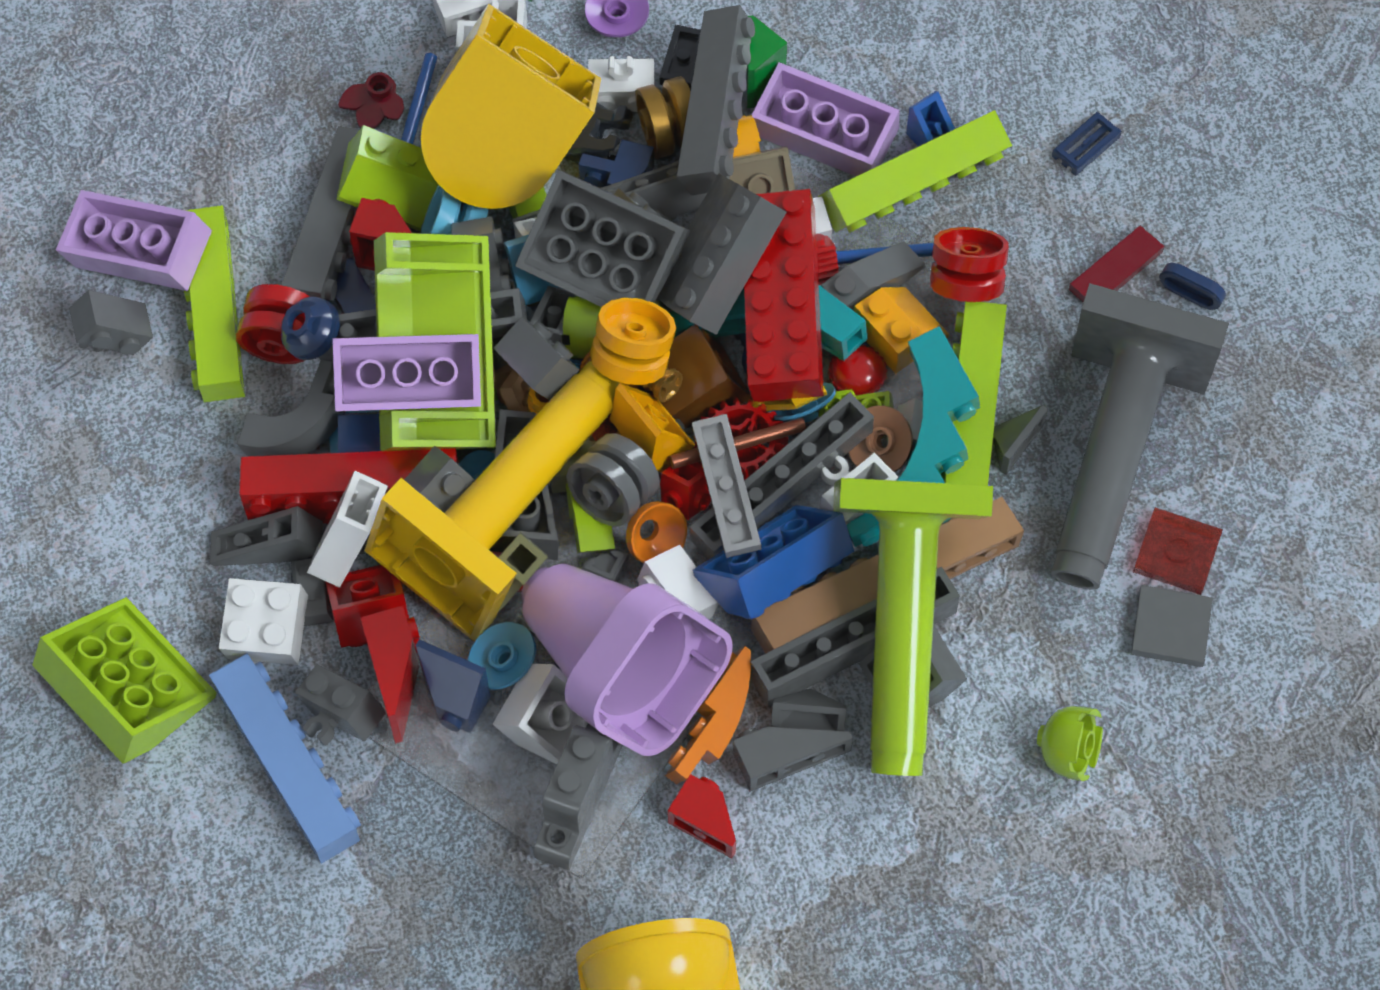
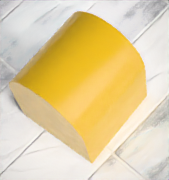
[421,4,601,209]

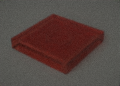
[1133,507,1223,595]

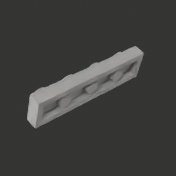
[692,414,761,558]

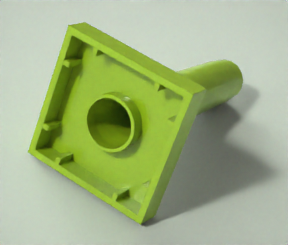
[833,478,993,776]

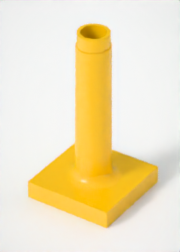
[364,361,620,642]

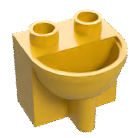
[576,918,740,990]

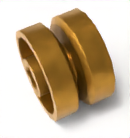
[635,76,691,159]

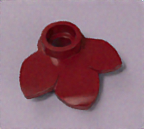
[338,72,404,129]

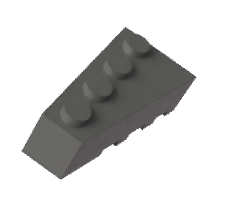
[489,409,558,560]

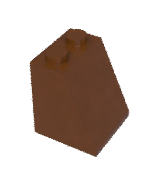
[640,324,752,429]

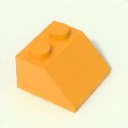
[854,287,949,374]
[610,383,695,473]

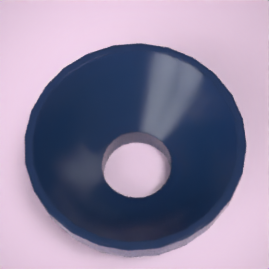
[281,297,340,360]

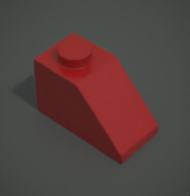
[667,774,736,859]

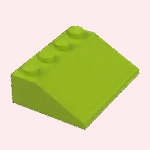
[32,597,217,764]

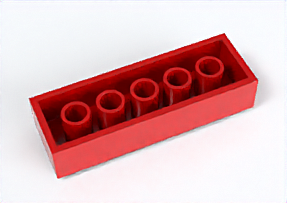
[744,189,824,402]
[240,448,458,524]

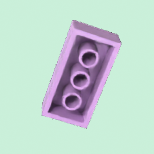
[752,62,900,176]
[56,190,212,291]
[333,334,481,411]

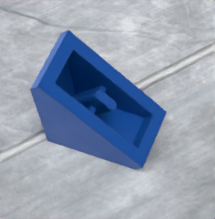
[906,91,955,147]

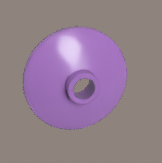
[585,0,649,37]

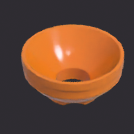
[626,501,688,564]

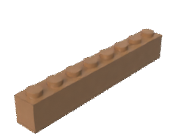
[751,497,1024,654]

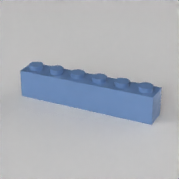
[209,653,361,864]

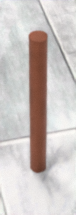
[669,418,806,469]

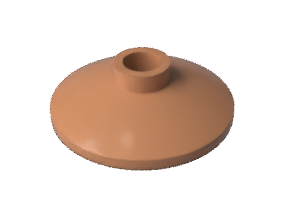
[849,405,913,472]

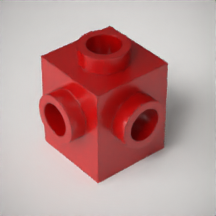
[660,463,711,520]

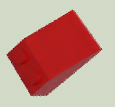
[360,606,420,744]

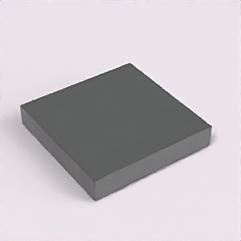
[1131,585,1213,667]

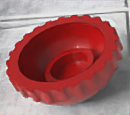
[828,345,888,395]

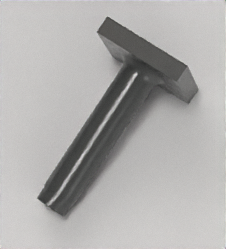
[1051,283,1229,590]

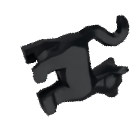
[565,102,633,163]

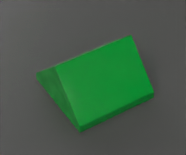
[747,16,787,108]

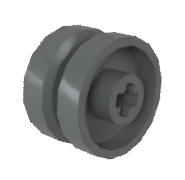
[566,434,660,526]

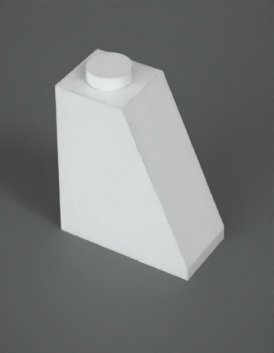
[307,471,388,587]

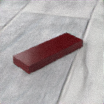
[1069,225,1165,302]

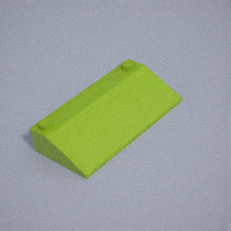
[374,232,496,451]

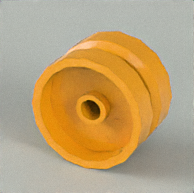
[590,298,676,385]

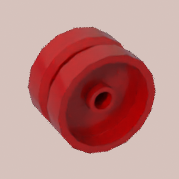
[930,227,1009,302]
[236,284,310,364]

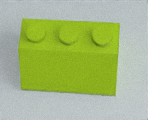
[336,125,439,232]

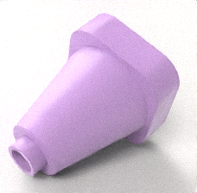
[522,564,733,756]

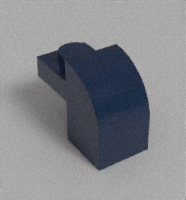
[579,140,654,188]

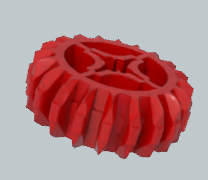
[693,397,788,481]

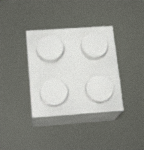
[219,578,308,665]

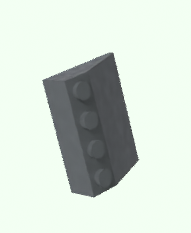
[515,170,691,307]
[657,173,786,335]

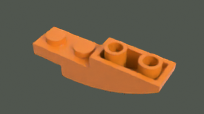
[665,646,751,785]

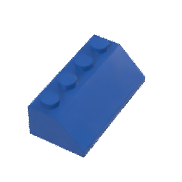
[692,505,854,619]

